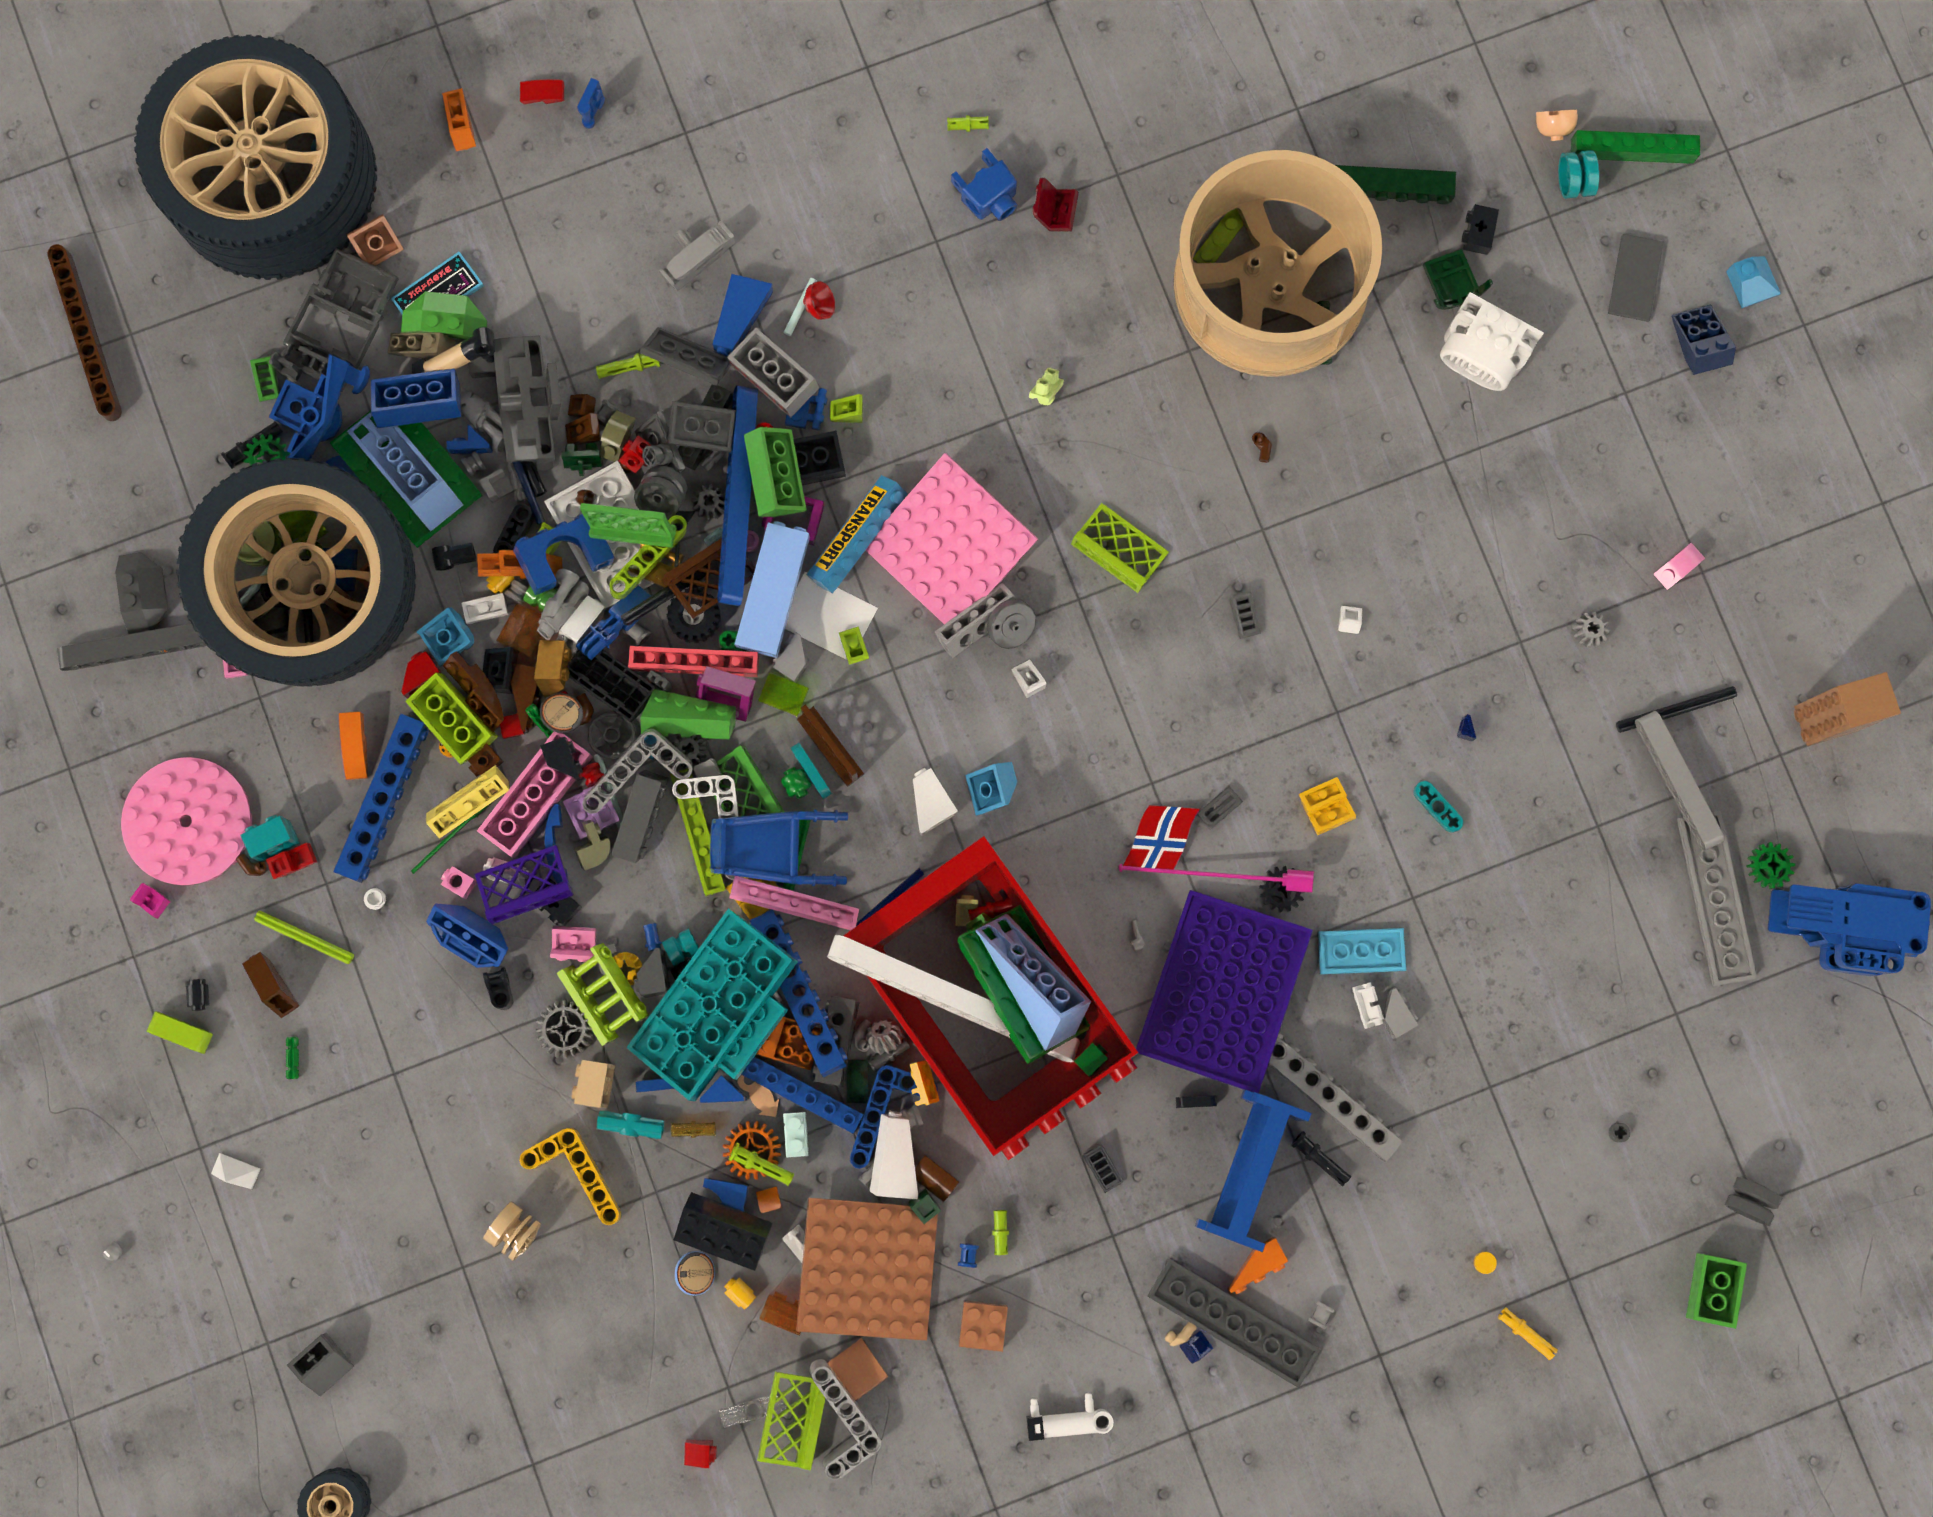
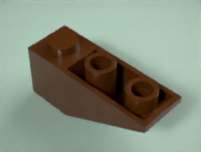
[511,663,541,734]

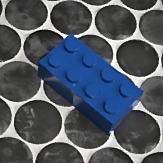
[371,368,461,428]

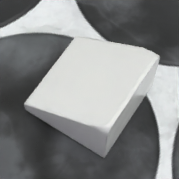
[1338,606,1362,634]

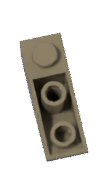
[387,332,456,360]

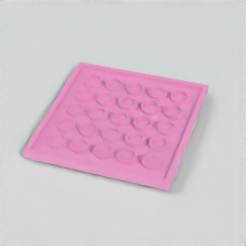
[865,453,1038,625]

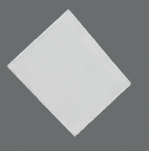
[785,572,878,660]

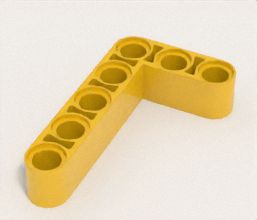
[519,1128,621,1225]

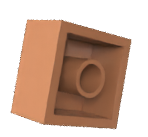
[959,1300,1008,1352]

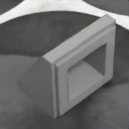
[693,758,721,787]

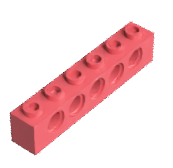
[628,646,759,677]

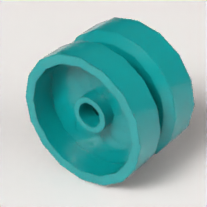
[1558,150,1599,199]

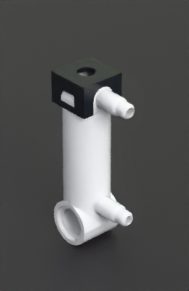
[1026,1393,1114,1441]

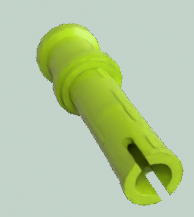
[596,353,661,379]
[728,1142,794,1186]

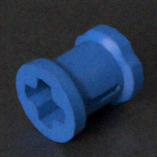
[958,1243,979,1268]

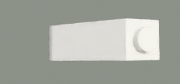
[558,595,605,659]
[913,768,958,836]

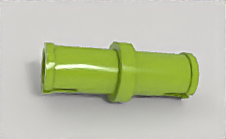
[947,115,989,132]
[992,1210,1009,1255]

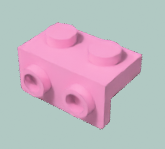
[550,926,596,962]

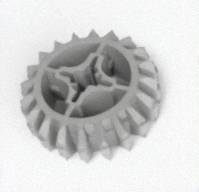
[536,1000,594,1058]

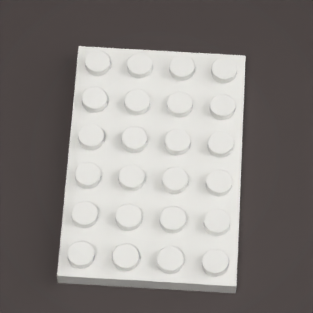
[544,461,673,610]

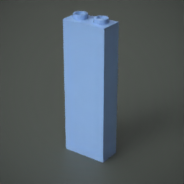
[735,521,810,658]

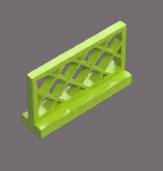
[1071,503,1169,593]
[757,1371,825,1470]

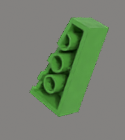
[641,689,736,739]

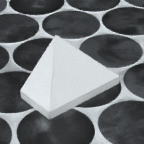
[211,1153,260,1189]

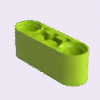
[146,1011,213,1054]

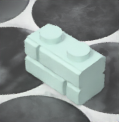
[783,1112,809,1158]

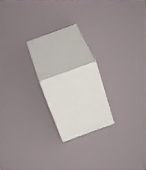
[1011,660,1046,698]

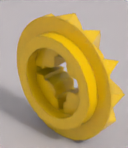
[613,952,642,985]

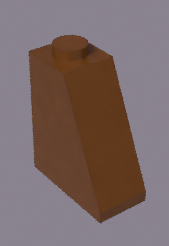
[242,952,299,1018]

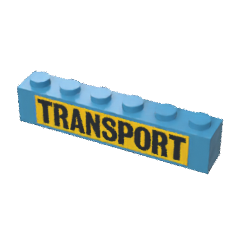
[806,475,908,594]

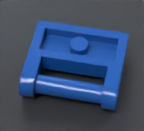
[577,78,605,129]

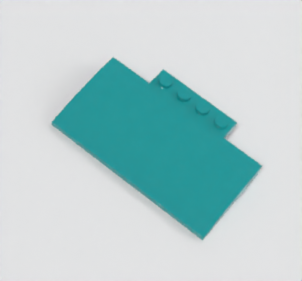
[626,908,798,1101]

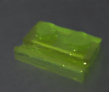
[758,672,809,717]

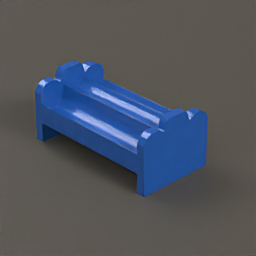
[1195,1090,1312,1252]

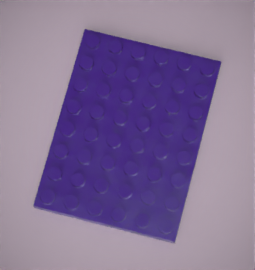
[1136,890,1313,1093]

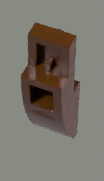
[443,651,504,732]

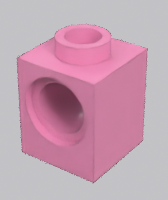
[441,866,477,899]

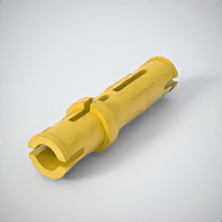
[1498,1307,1558,1360]

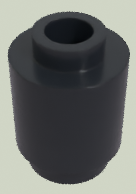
[186,979,209,1011]

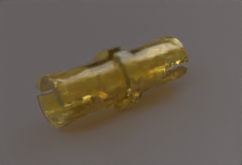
[671,1121,716,1138]

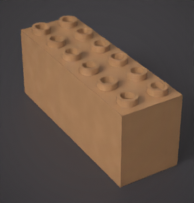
[1794,672,1901,746]

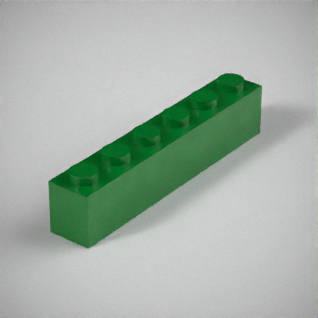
[1571,130,1700,164]

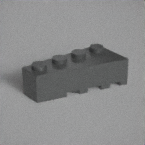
[611,770,669,863]

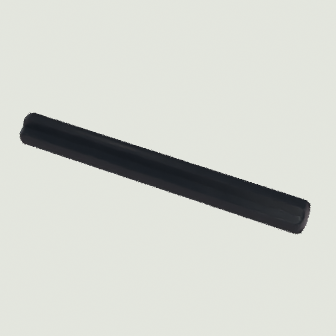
[621,565,707,625]

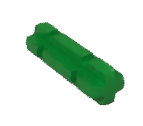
[525,704,554,738]
[286,1037,299,1079]

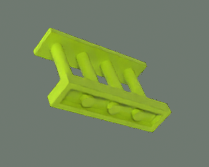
[557,943,649,1046]

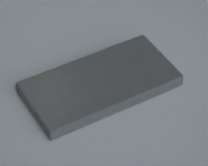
[1608,234,1664,322]
[640,327,732,386]

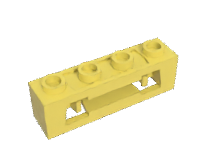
[426,765,509,839]

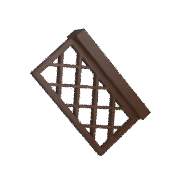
[661,538,755,619]
[797,704,864,787]

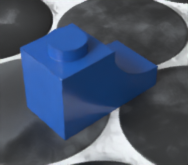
[703,1178,749,1212]

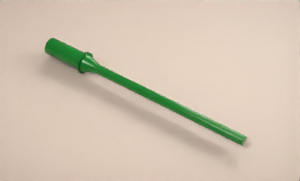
[411,797,491,874]

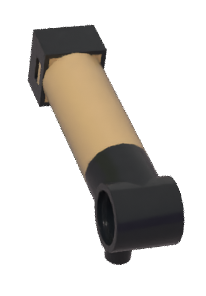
[412,327,495,374]

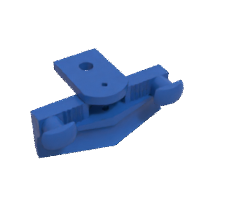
[269,354,370,462]

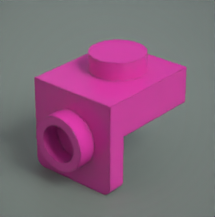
[130,883,171,919]

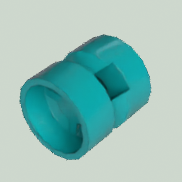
[662,928,699,966]

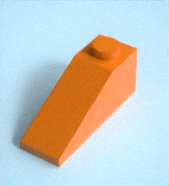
[442,88,476,151]

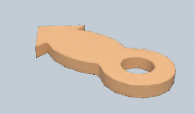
[737,1075,779,1117]

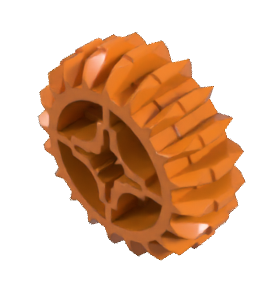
[723,1121,781,1180]

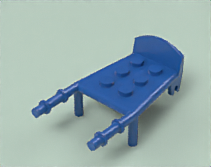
[710,809,848,887]

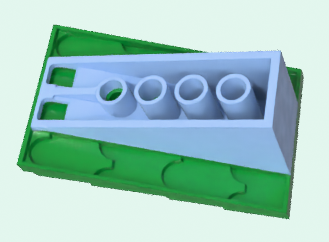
[330,410,483,548]
[957,904,1091,1064]

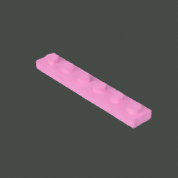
[729,876,859,930]

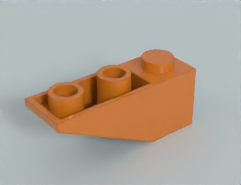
[1227,1237,1288,1294]

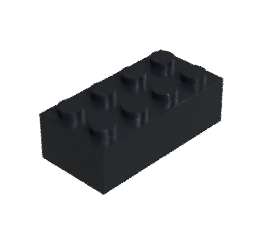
[793,431,846,486]
[673,1192,773,1271]

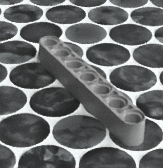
[1635,711,1724,851]

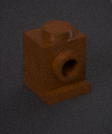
[468,743,504,777]

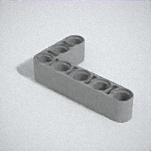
[582,728,692,814]
[810,1359,881,1480]

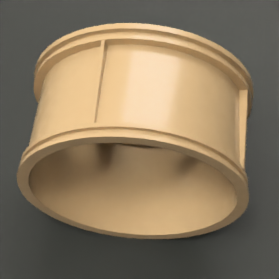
[1174,150,1382,377]

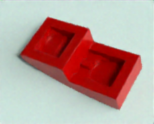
[520,79,564,105]
[266,843,317,879]

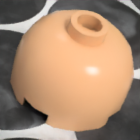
[1536,110,1578,141]

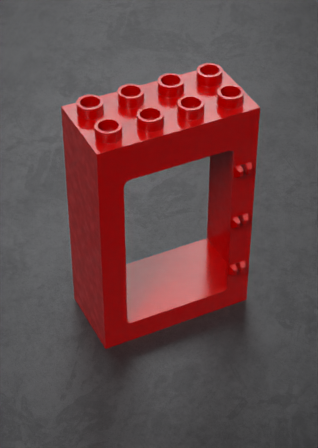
[843,836,1138,1160]

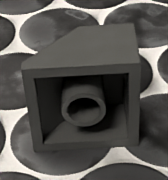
[634,948,670,998]

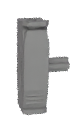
[659,221,735,291]

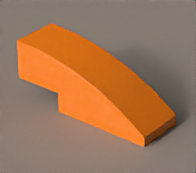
[339,712,368,780]

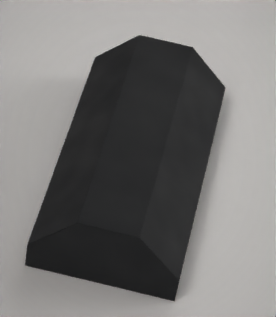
[567,650,656,722]

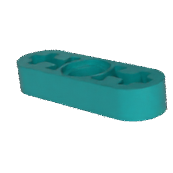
[790,743,832,799]
[1413,781,1463,833]

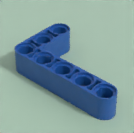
[850,1065,938,1169]

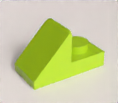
[839,626,869,665]

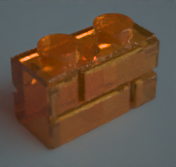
[759,1291,801,1336]

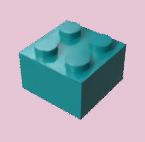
[240,815,300,862]

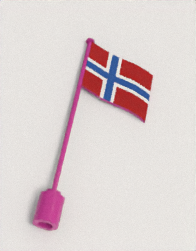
[1118,805,1314,893]

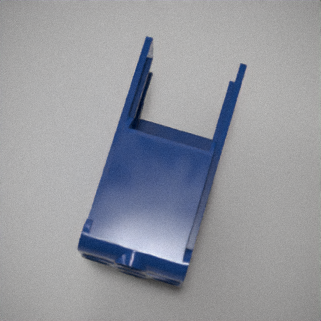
[1768,883,1931,976]

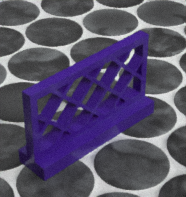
[475,845,574,924]

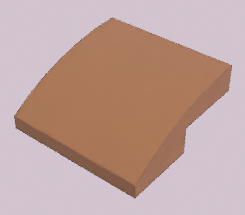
[828,1338,888,1401]

